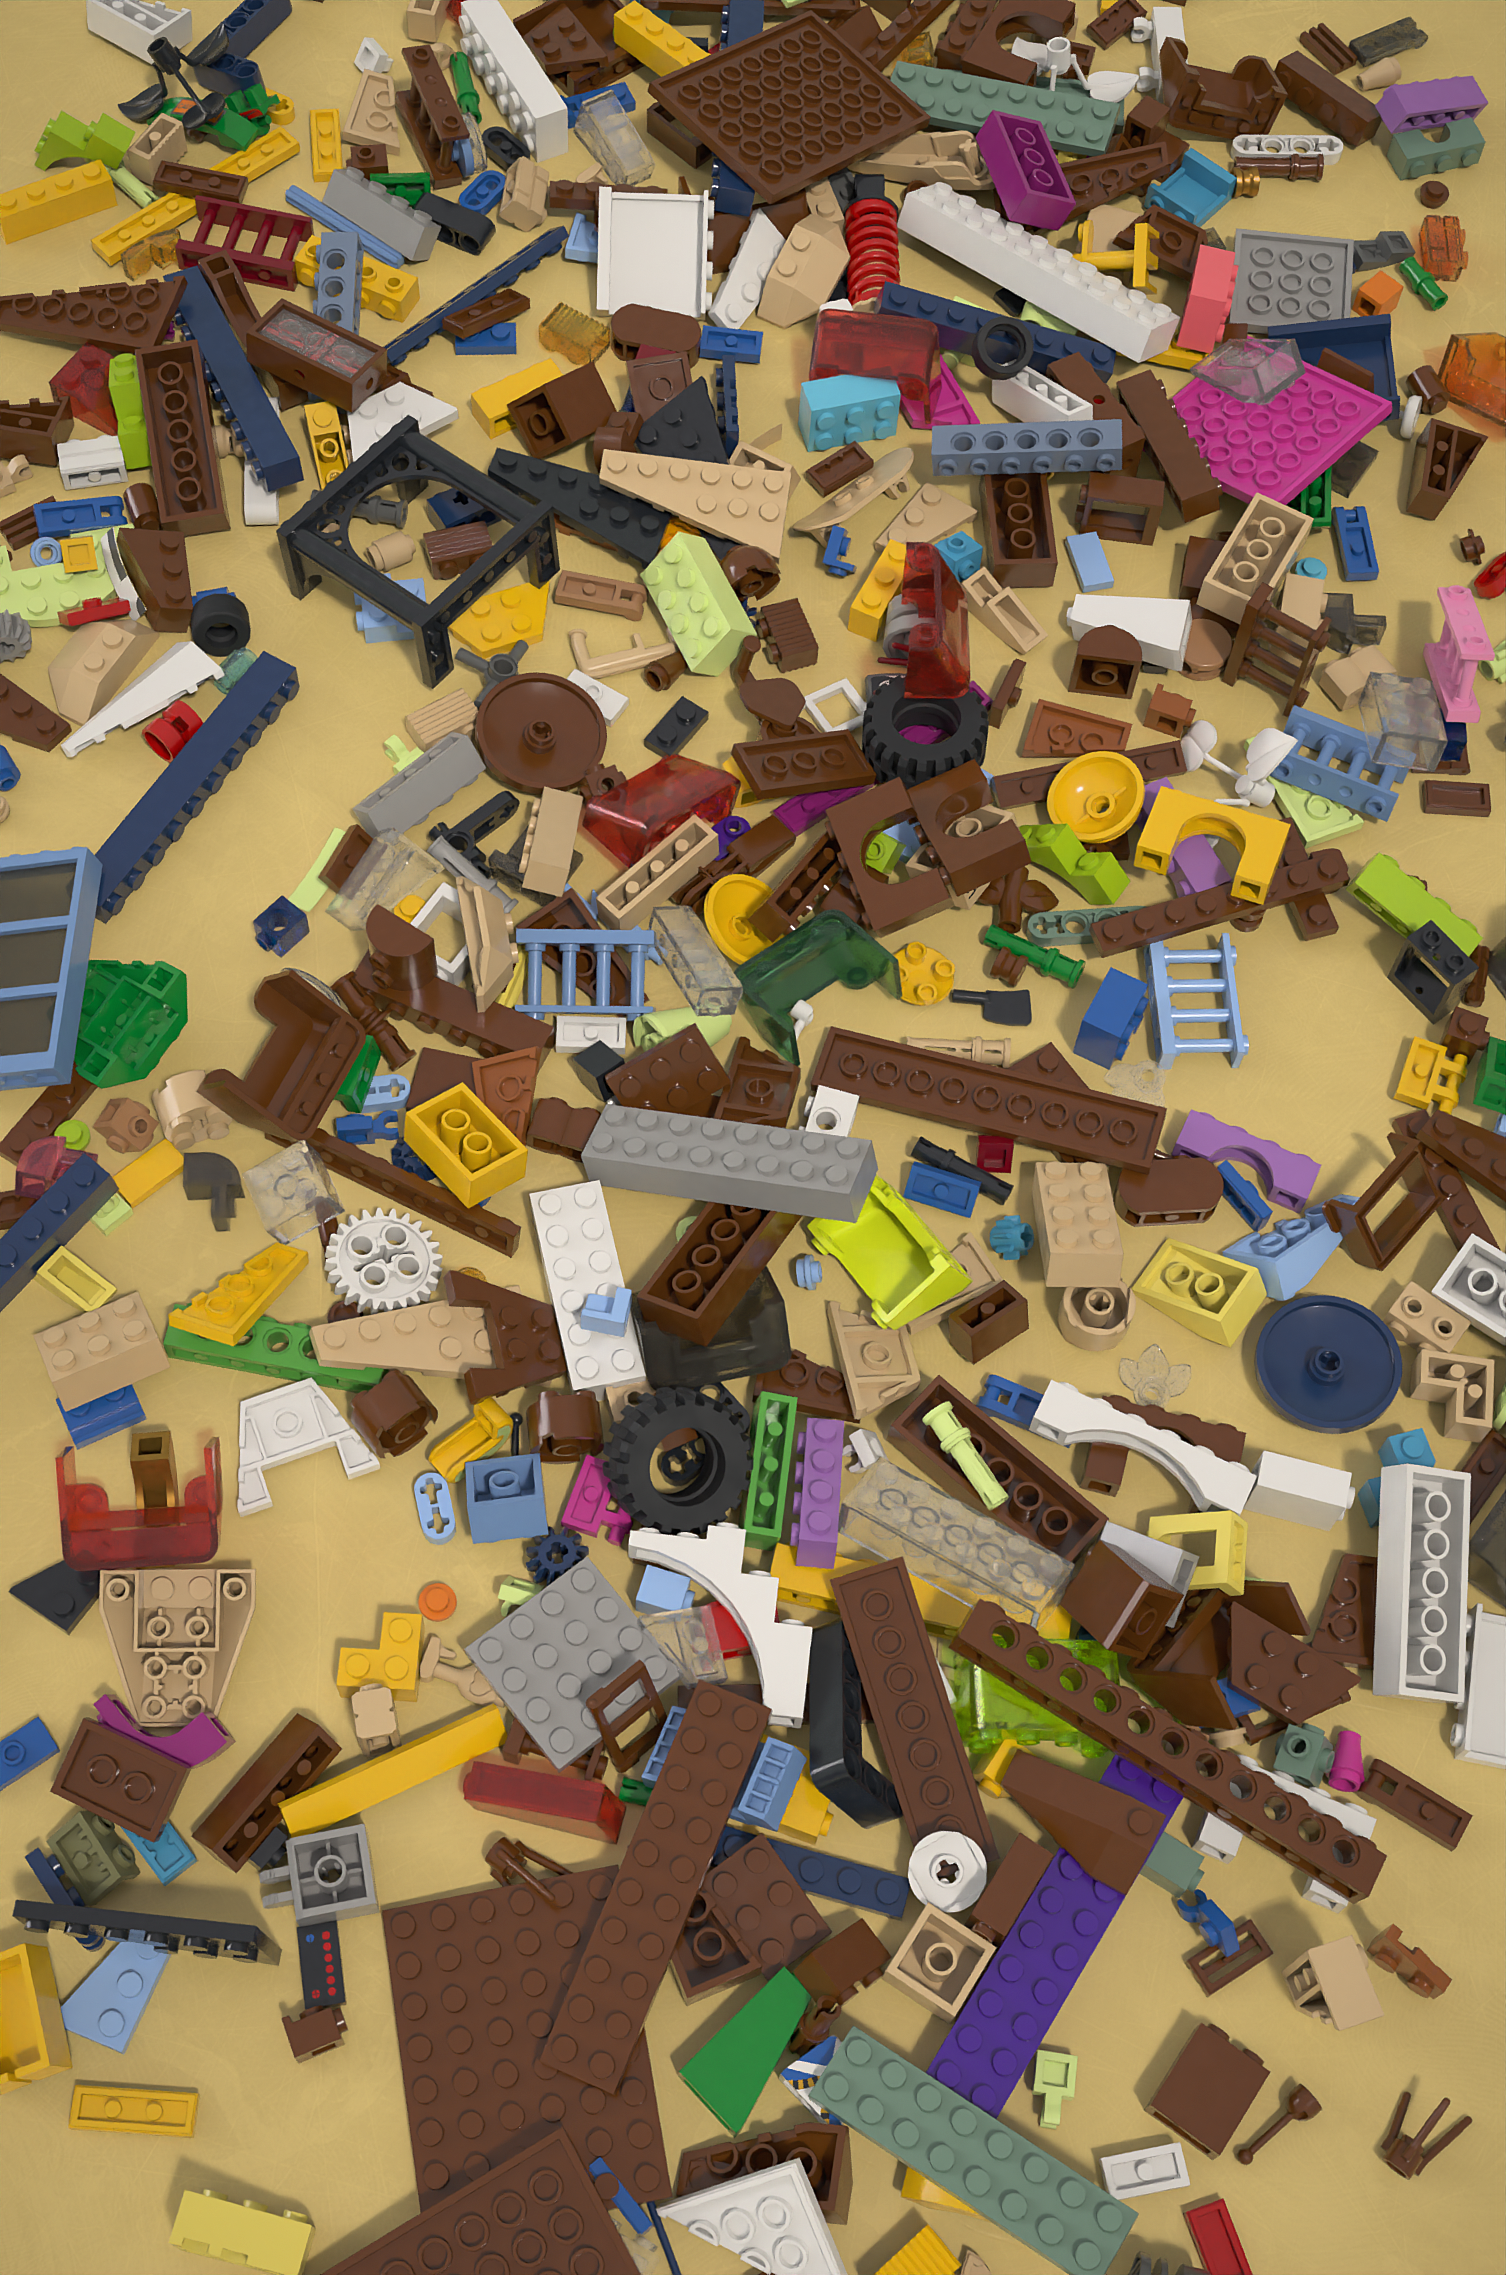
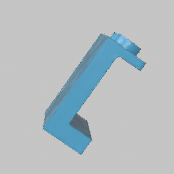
[1144,148,1237,227]

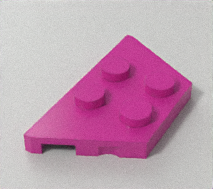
[894,342,980,429]

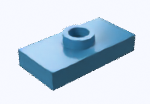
[120,1822,197,1886]

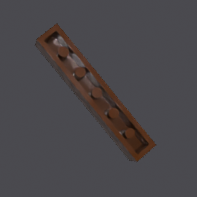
[1116,369,1223,523]
[355,949,555,1075]

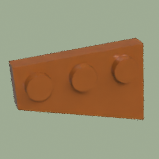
[1021,699,1133,757]

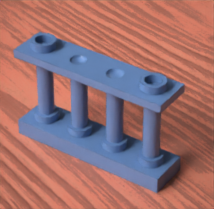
[1269,705,1416,822]
[515,929,657,1022]

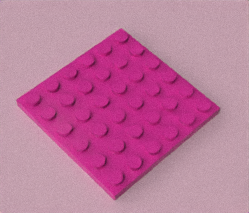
[1143,335,1392,505]

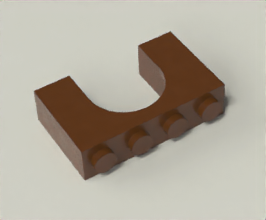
[960,0,1076,87]
[907,759,1032,897]
[824,777,955,938]
[1079,1395,1246,1514]

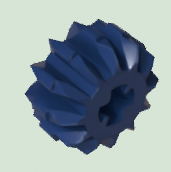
[526,1526,589,1586]

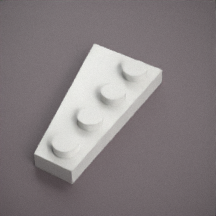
[708,208,786,329]

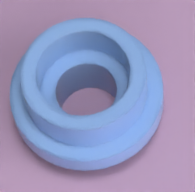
[30,537,63,567]
[796,1254,822,1291]

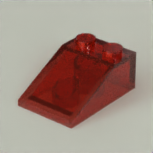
[49,342,118,436]

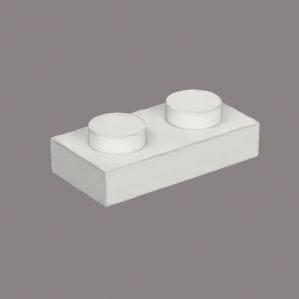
[556,1016,626,1055]
[1099,2142,1190,2200]

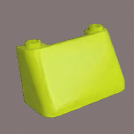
[807,1174,973,1330]

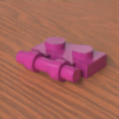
[561,1454,633,1546]

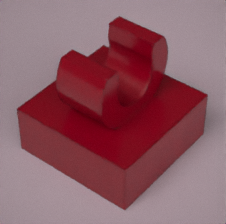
[975,1135,1014,1173]

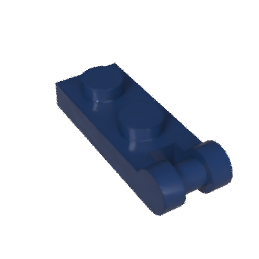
[25,1847,106,1952]

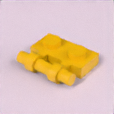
[1393,1036,1468,1115]

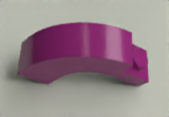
[93,1694,236,1769]

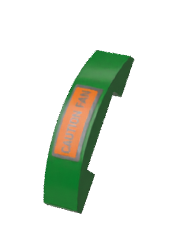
[146,97,260,151]

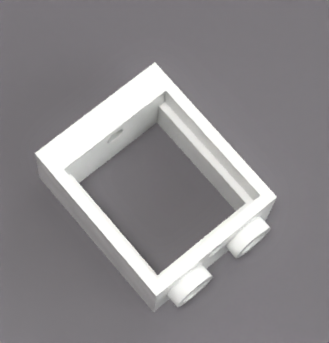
[410,882,470,986]

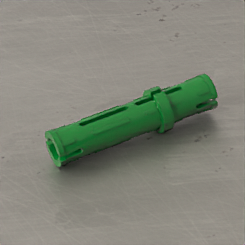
[449,52,482,126]

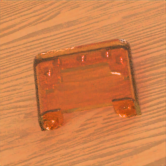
[1438,332,1506,429]

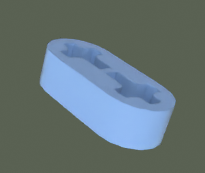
[361,1074,411,1114]
[414,1473,456,1545]

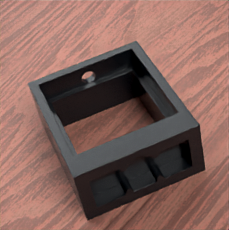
[1387,920,1479,1025]

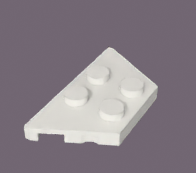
[347,382,459,462]

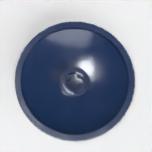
[1254,1295,1402,1434]

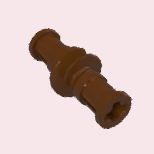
[329,971,417,1072]

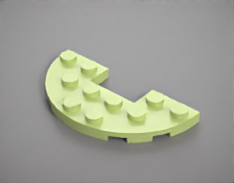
[0,523,134,627]

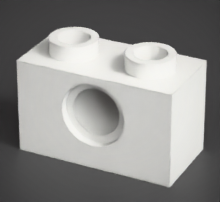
[798,1085,859,1137]

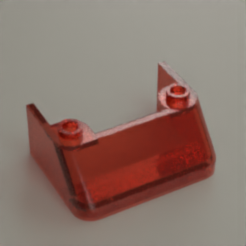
[809,308,942,424]
[55,1437,223,1571]

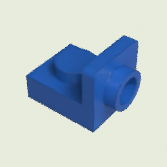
[822,525,857,577]

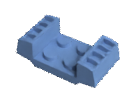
[641,1706,807,1832]

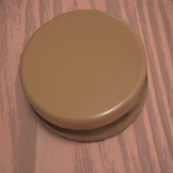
[1178,619,1233,681]

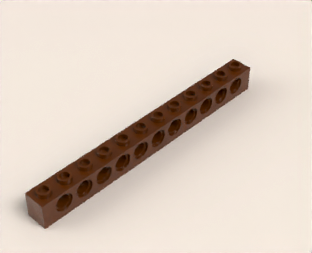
[948,1598,1387,1904]

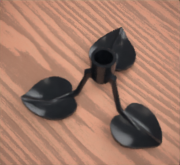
[118,22,229,130]

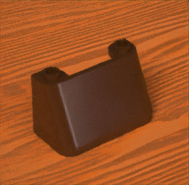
[1159,36,1288,140]

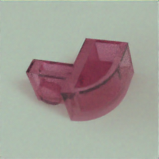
[15,1136,98,1199]

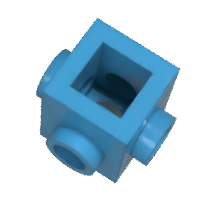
[931,531,983,584]

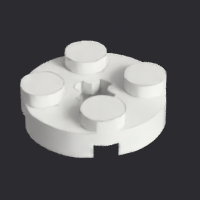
[908,1831,987,1912]

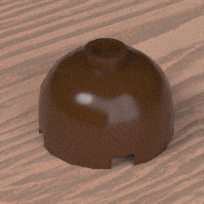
[719,545,781,601]

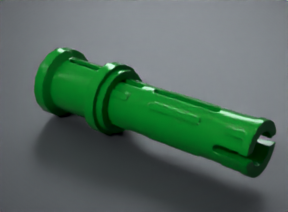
[983,924,1086,989]

